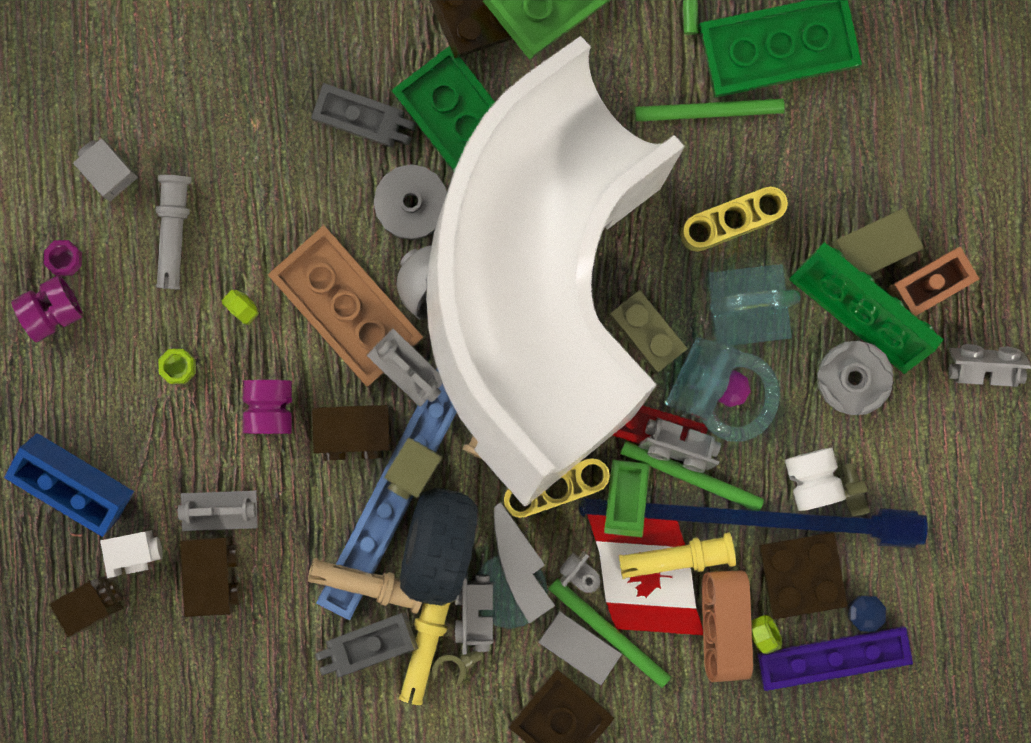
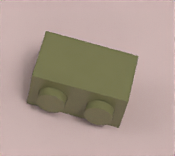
[830,208,924,280]
[608,290,687,374]
[384,437,443,500]

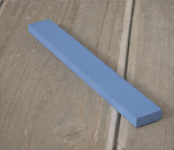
[316,368,457,620]

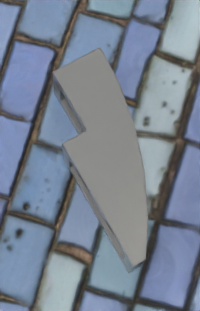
[494,502,555,623]

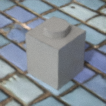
[73,138,138,202]

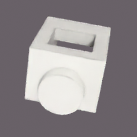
[100,530,163,578]

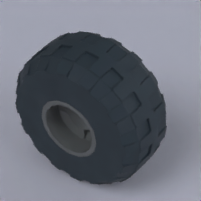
[400,487,478,606]

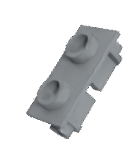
[366,329,443,407]
[948,344,1031,387]
[638,418,721,473]
[178,490,258,531]
[559,551,600,593]
[455,572,494,654]

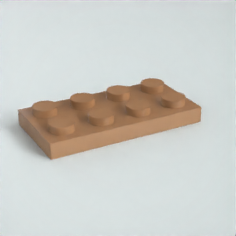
[268,225,424,387]

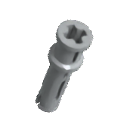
[156,175,192,290]

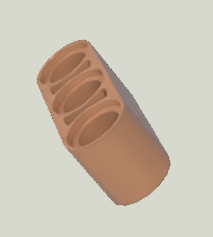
[702,570,753,682]

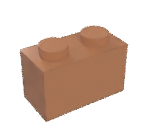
[886,246,979,316]

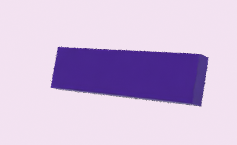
[756,626,913,691]

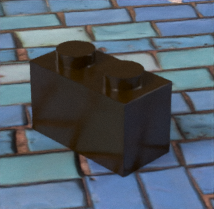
[312,405,392,461]
[180,536,241,617]
[49,576,124,638]

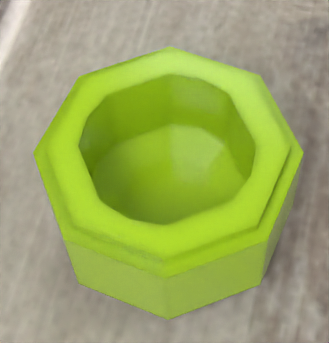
[221,289,259,325]
[158,349,196,384]
[751,615,782,654]

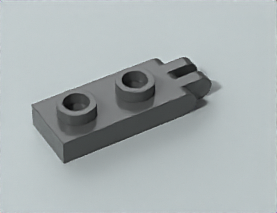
[311,83,417,148]
[315,613,418,678]

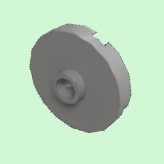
[374,164,447,240]
[817,341,893,415]

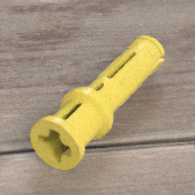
[618,532,736,579]
[399,601,455,705]

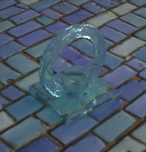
[707,264,801,348]
[665,337,780,442]

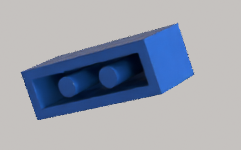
[4,433,134,537]

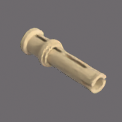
[308,558,422,614]

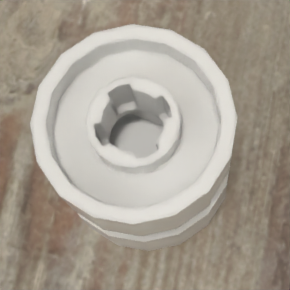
[785,447,846,511]

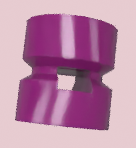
[11,275,84,343]
[243,380,292,434]

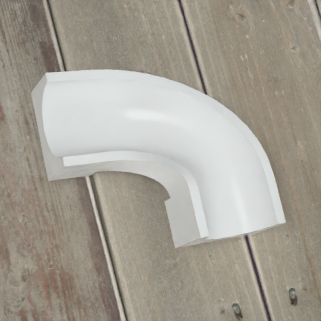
[427,36,685,507]

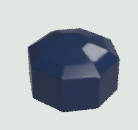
[848,595,886,632]

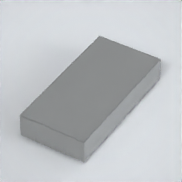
[538,611,622,685]

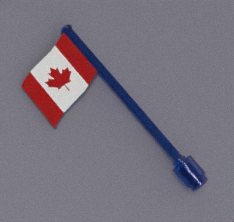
[578,496,928,635]

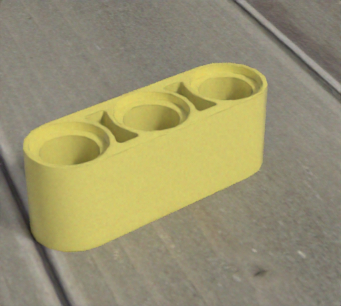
[680,187,788,252]
[504,458,610,518]

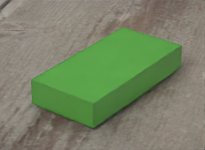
[604,460,650,537]

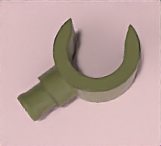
[842,463,871,517]
[432,650,483,687]

